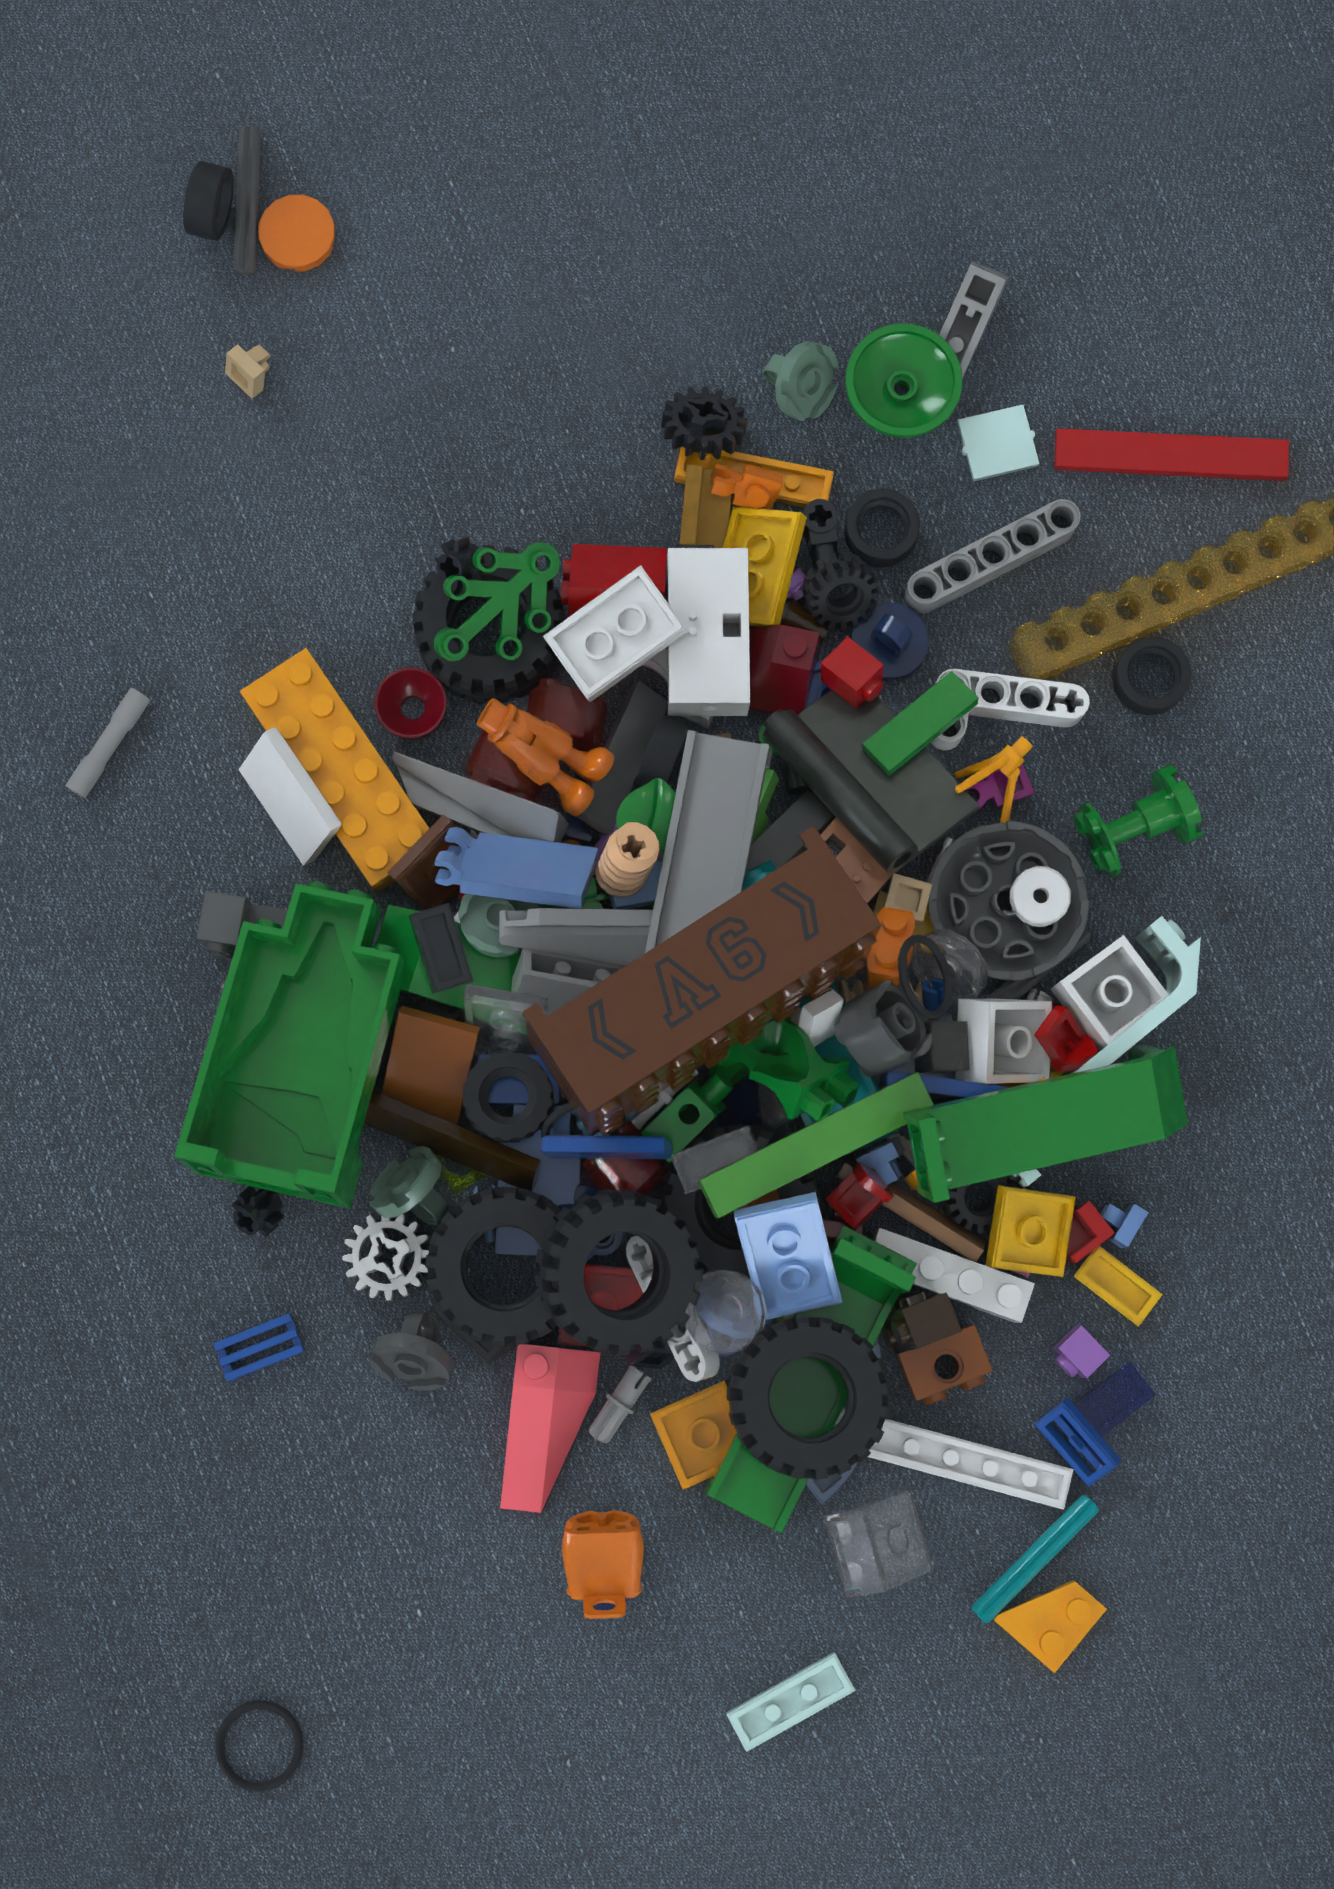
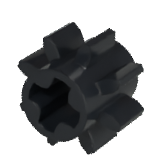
[435,537,487,590]
[232,1186,284,1237]

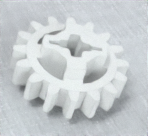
[342,1214,429,1301]

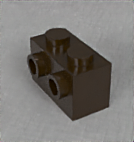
[881,1292,962,1354]

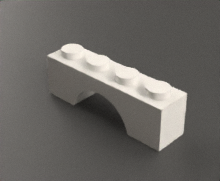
[872,1228,1035,1323]

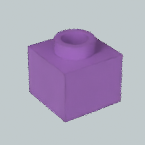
[1053,1325,1110,1378]

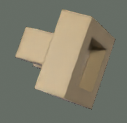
[225,344,271,399]
[884,873,932,925]

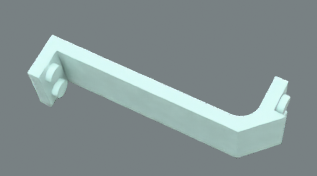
[1010,916,1201,1188]

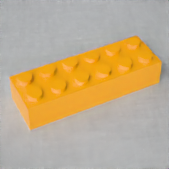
[240,648,429,894]

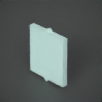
[957,405,1039,482]

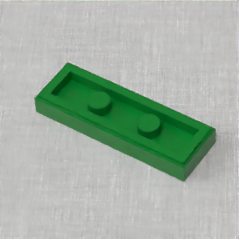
[862,671,979,776]

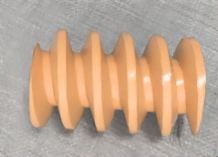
[595,822,659,897]

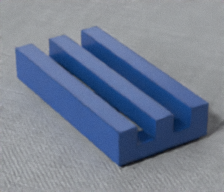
[213,1313,305,1382]
[1034,1397,1121,1487]

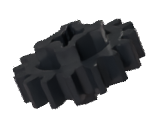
[661,387,747,460]

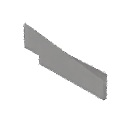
[392,752,569,843]

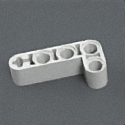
[931,669,1090,750]

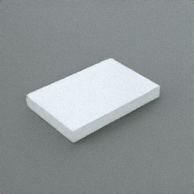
[543,565,688,702]
[239,727,342,866]

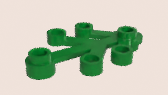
[434,542,560,661]

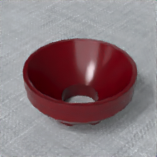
[374,667,447,740]

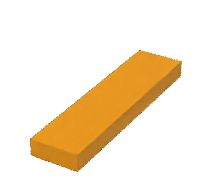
[674,447,834,508]

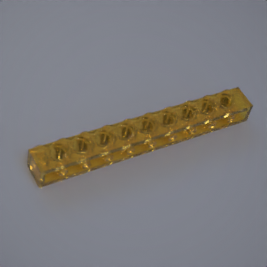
[1008,492,1334,680]

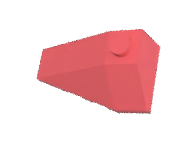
[500,1344,601,1513]

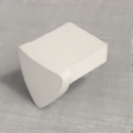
[790,989,844,1047]

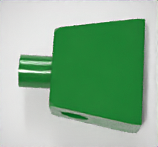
[641,1071,734,1163]

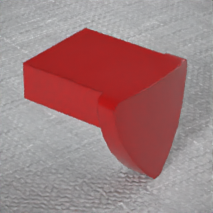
[1034,1006,1100,1072]
[825,1162,894,1229]

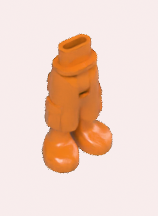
[477,698,615,817]

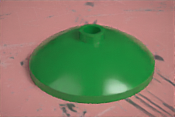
[845,324,962,438]

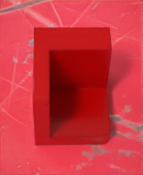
[1066,1201,1115,1264]

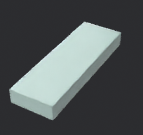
[726,1652,855,1752]

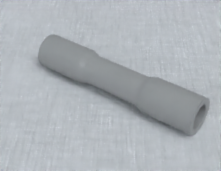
[65,688,151,799]

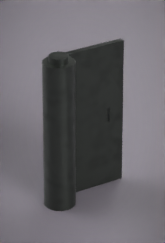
[763,690,979,874]

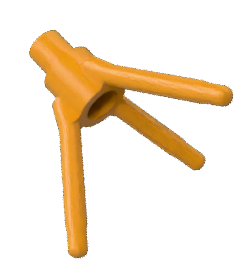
[954,736,1033,823]

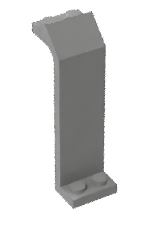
[645,730,772,953]

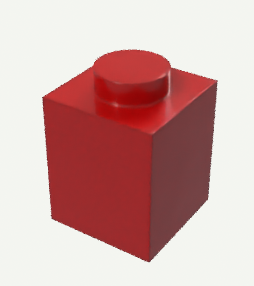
[821,636,884,709]

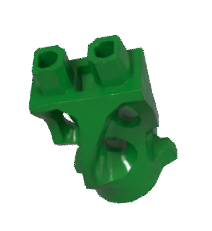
[706,1018,859,1122]

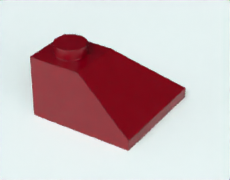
[749,624,821,715]

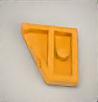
[993,1580,1107,1673]

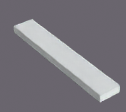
[833,1407,1074,1510]

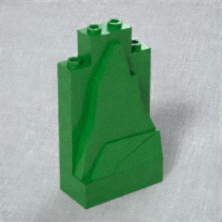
[174,882,407,1209]

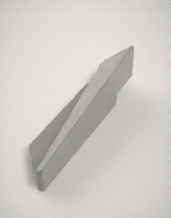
[499,908,653,966]

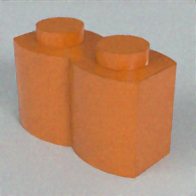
[865,907,915,991]

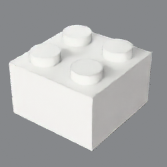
[1051,935,1169,1051]

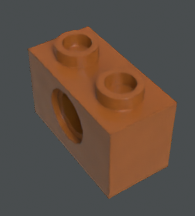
[895,1325,993,1405]

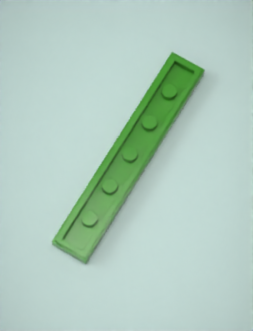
[697,1072,934,1218]

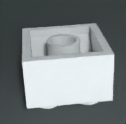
[955,998,1052,1084]

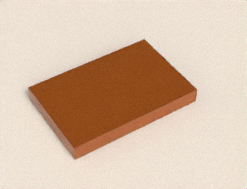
[382,1006,481,1126]

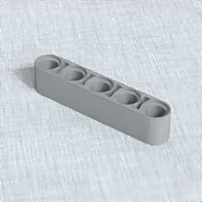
[904,499,1081,614]

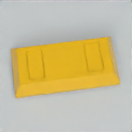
[1073,1245,1163,1327]

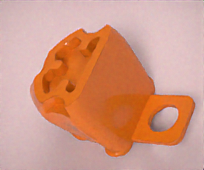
[562,1510,644,1619]

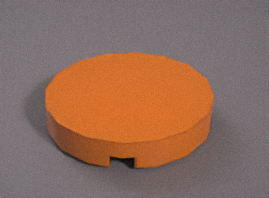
[259,195,335,272]

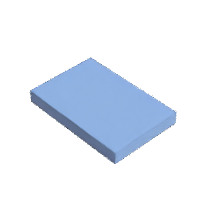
[734,1192,843,1321]

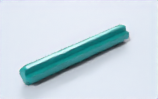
[972,1495,1099,1623]

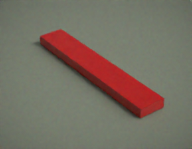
[1054,428,1289,481]

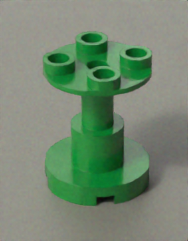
[1073,765,1203,877]

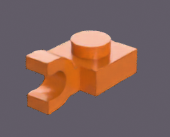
[710,463,783,510]

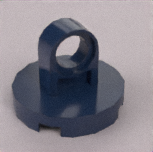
[851,602,929,681]

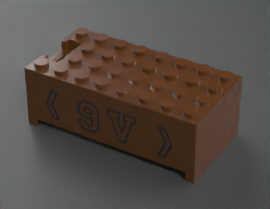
[522,825,881,1137]

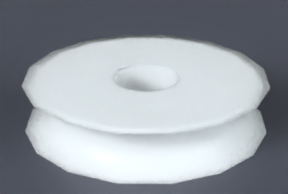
[1010,866,1071,927]

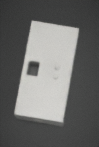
[667,548,750,716]

